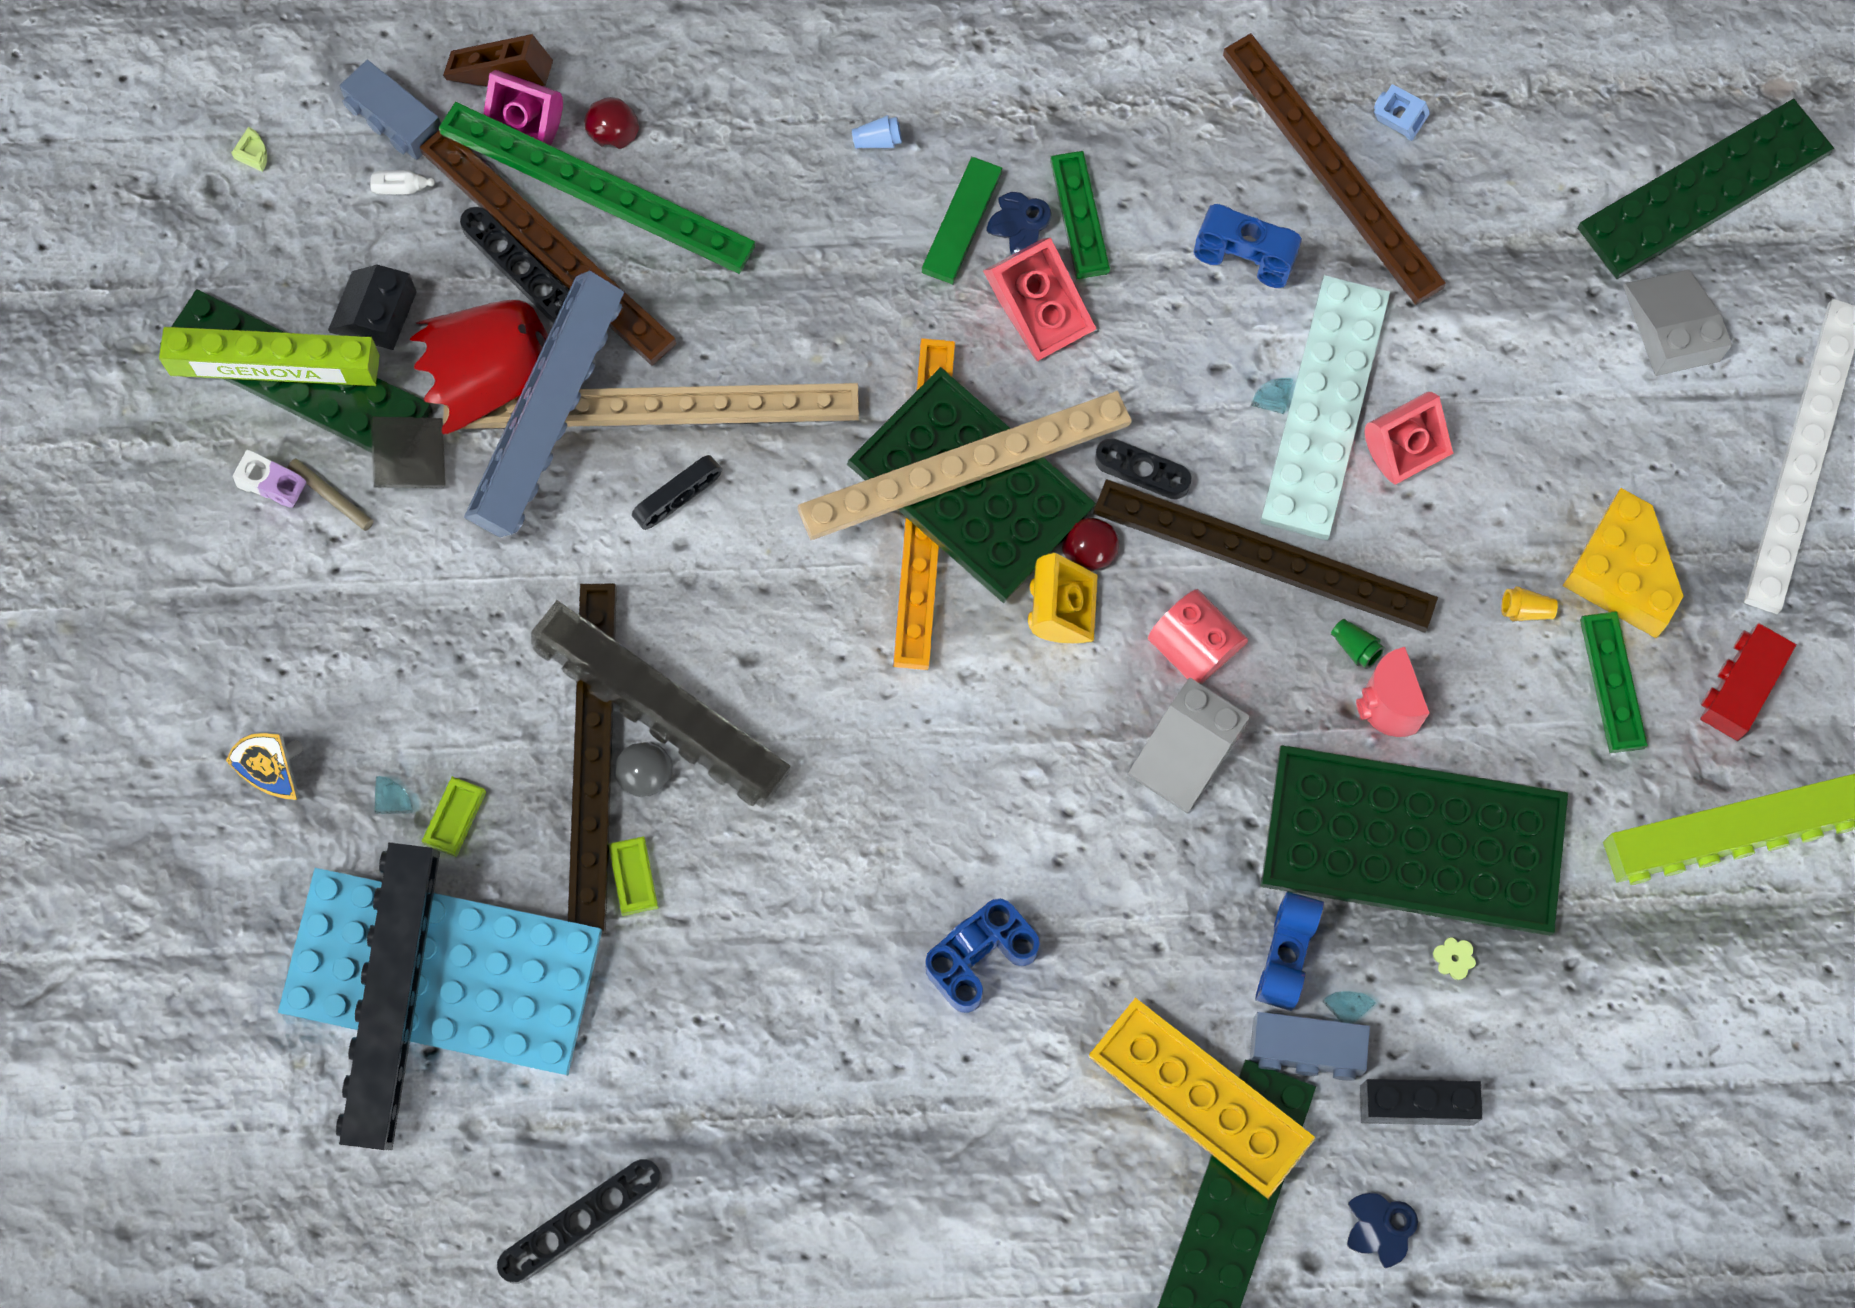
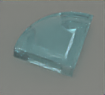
[1251,378,1293,414]
[374,776,413,814]
[1322,991,1376,1024]

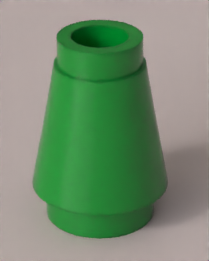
[1331,619,1385,669]

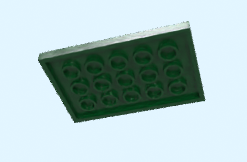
[847,367,1096,604]

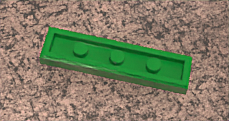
[1050,151,1110,279]
[922,156,1003,284]
[1580,611,1648,754]

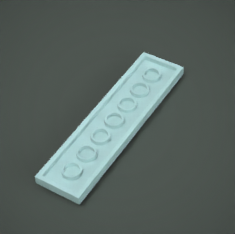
[1260,275,1390,541]

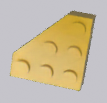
[1562,488,1684,638]

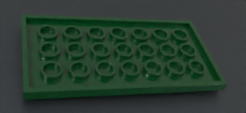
[1260,745,1568,936]

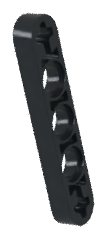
[460,207,568,324]
[497,1159,662,1284]

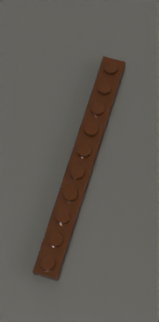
[1223,33,1446,305]
[420,130,677,366]

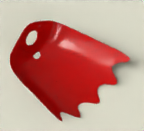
[410,300,548,434]

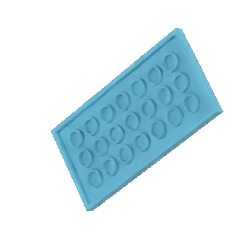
[278,868,602,1076]

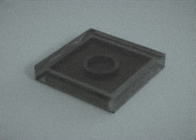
[371,417,446,488]

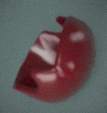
[584,97,639,149]
[1062,518,1120,571]

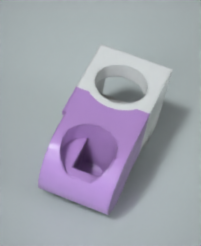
[233,449,306,508]

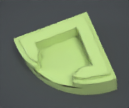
[231,127,267,172]

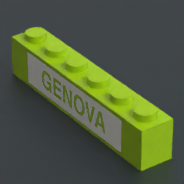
[159,327,380,386]

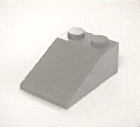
[1623,269,1732,376]
[1127,677,1250,814]

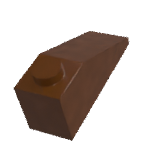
[443,34,553,86]

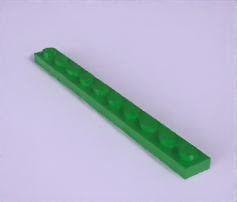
[439,101,755,274]

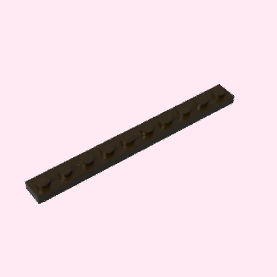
[1093,479,1438,633]
[568,583,617,934]

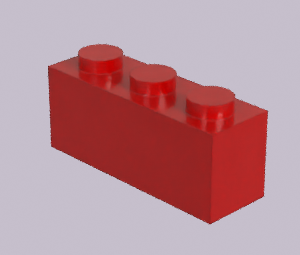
[1700,623,1797,741]

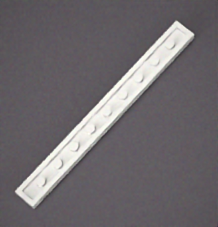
[1743,299,1855,614]

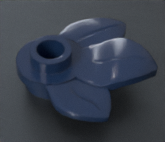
[986,192,1052,255]
[1347,1193,1418,1268]

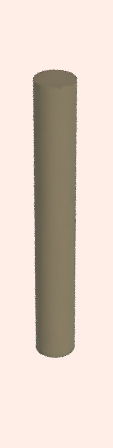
[287,458,374,531]

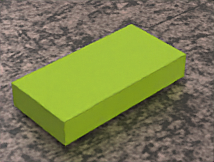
[421,776,486,857]
[608,836,659,916]

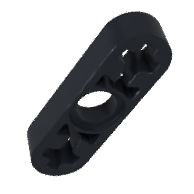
[1095,438,1192,499]
[631,455,722,530]

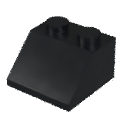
[328,264,417,350]

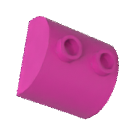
[483,70,563,146]

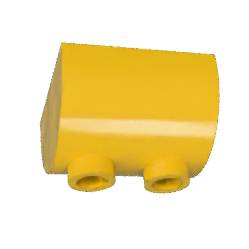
[1028,553,1098,643]

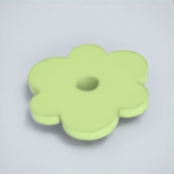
[1433,937,1476,980]

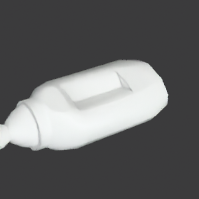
[370,170,435,195]

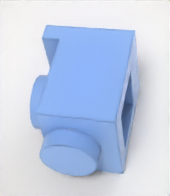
[1374,84,1430,141]

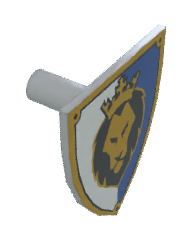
[226,732,303,800]

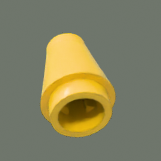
[1501,586,1558,621]

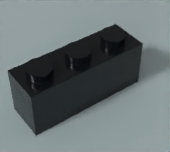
[1360,1079,1482,1126]

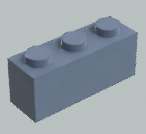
[339,59,441,160]
[1249,1012,1370,1081]

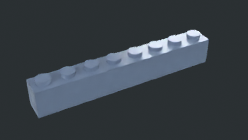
[464,271,624,537]

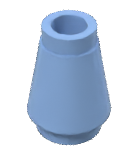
[852,115,902,149]

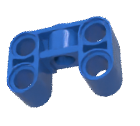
[1194,204,1302,288]
[1255,891,1324,1011]
[925,898,1040,1013]

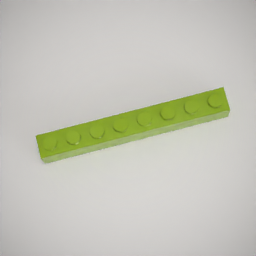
[1603,774,1855,885]

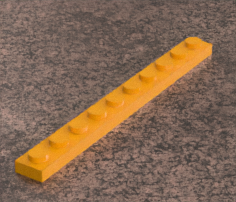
[893,338,955,670]

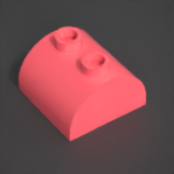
[1364,392,1453,485]
[1148,589,1248,684]
[1356,647,1429,737]

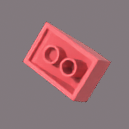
[983,238,1096,361]

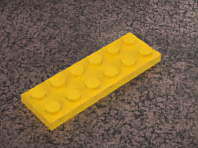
[1089,997,1315,1199]

